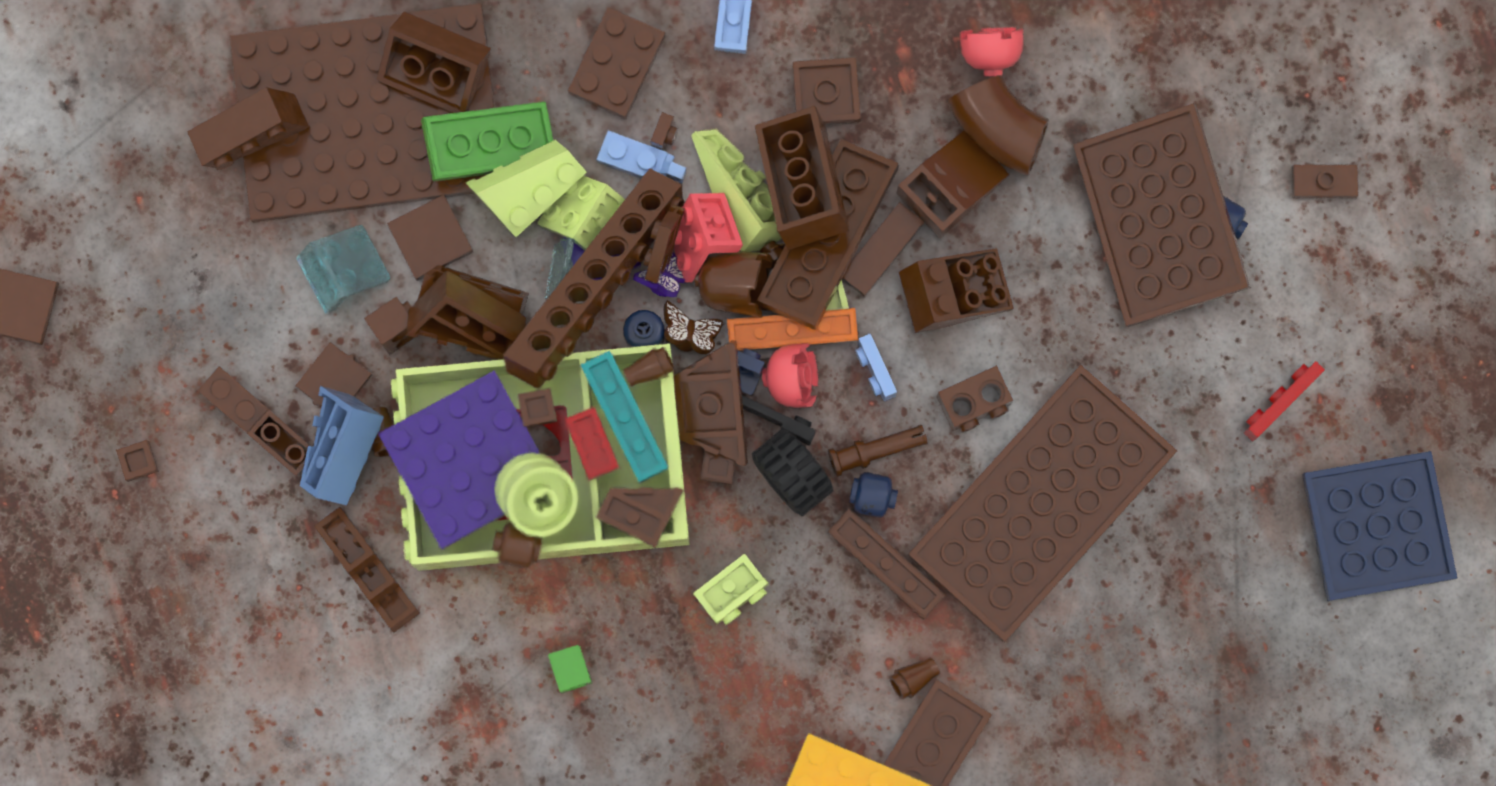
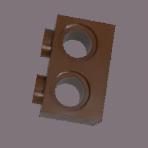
[364,296,420,355]
[936,365,1013,433]

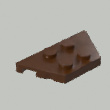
[673,340,748,466]

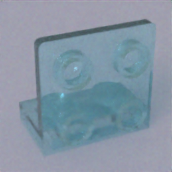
[296,225,390,314]

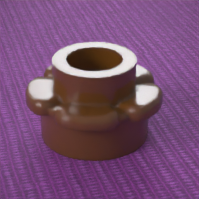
[759,241,785,270]

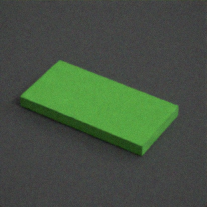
[421,101,554,182]

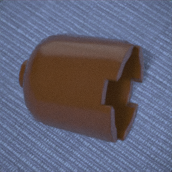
[694,251,774,318]

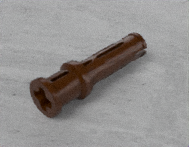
[828,424,928,477]

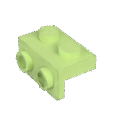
[693,554,769,625]

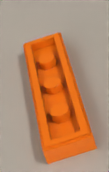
[727,308,858,351]

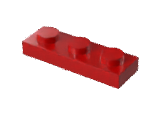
[1244,361,1325,442]

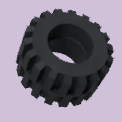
[752,429,833,516]

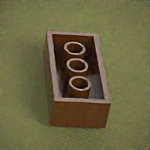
[755,106,850,250]

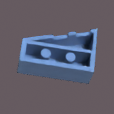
[300,386,384,506]

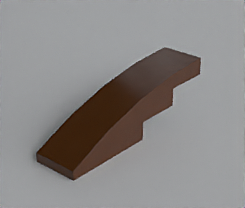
[314,507,420,633]

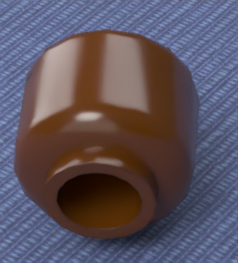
[492,522,543,569]

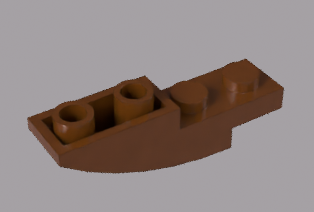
[198,366,310,476]

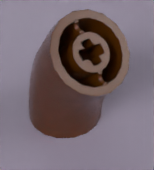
[946,75,1049,176]

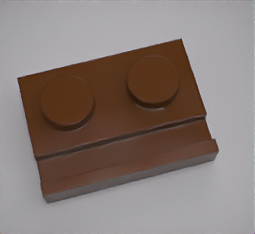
[643,205,684,283]

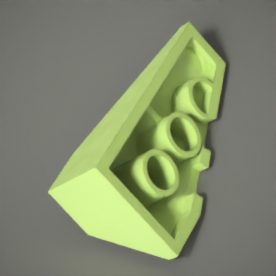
[691,129,782,252]

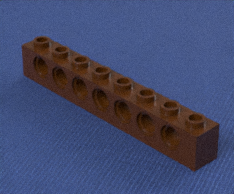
[503,168,685,390]

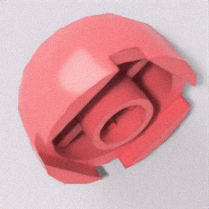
[960,27,1024,76]
[762,343,818,408]

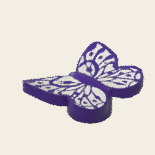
[633,253,688,297]

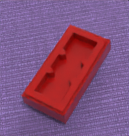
[564,407,620,481]

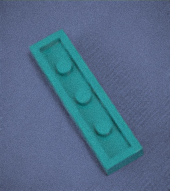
[580,350,669,483]

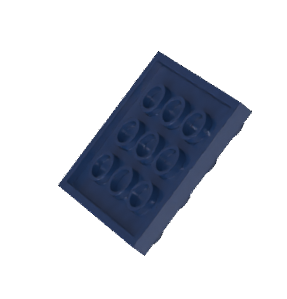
[1302,451,1457,601]

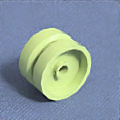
[495,453,578,537]

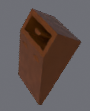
[897,131,1010,239]
[899,248,1014,333]

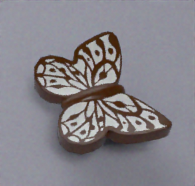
[664,301,723,355]

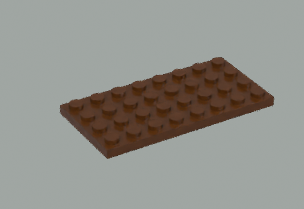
[908,365,1177,643]

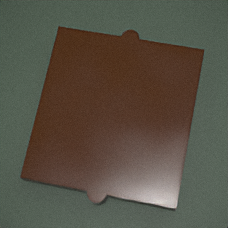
[295,342,372,406]

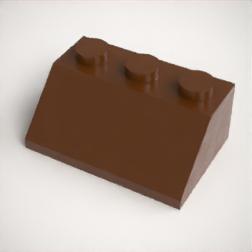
[377,11,491,113]

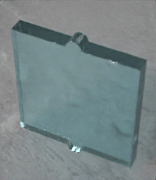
[545,238,574,299]

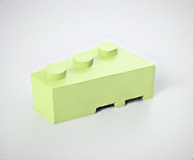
[466,140,587,237]

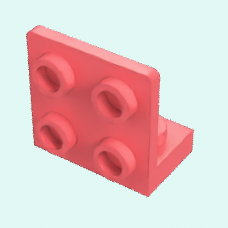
[674,193,743,283]

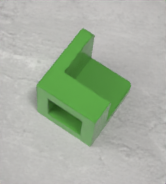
[548,645,592,693]

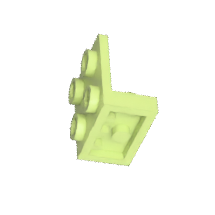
[537,176,625,250]

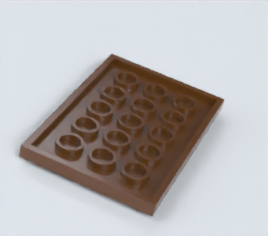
[1073,103,1251,327]

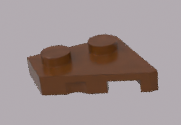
[596,487,684,548]

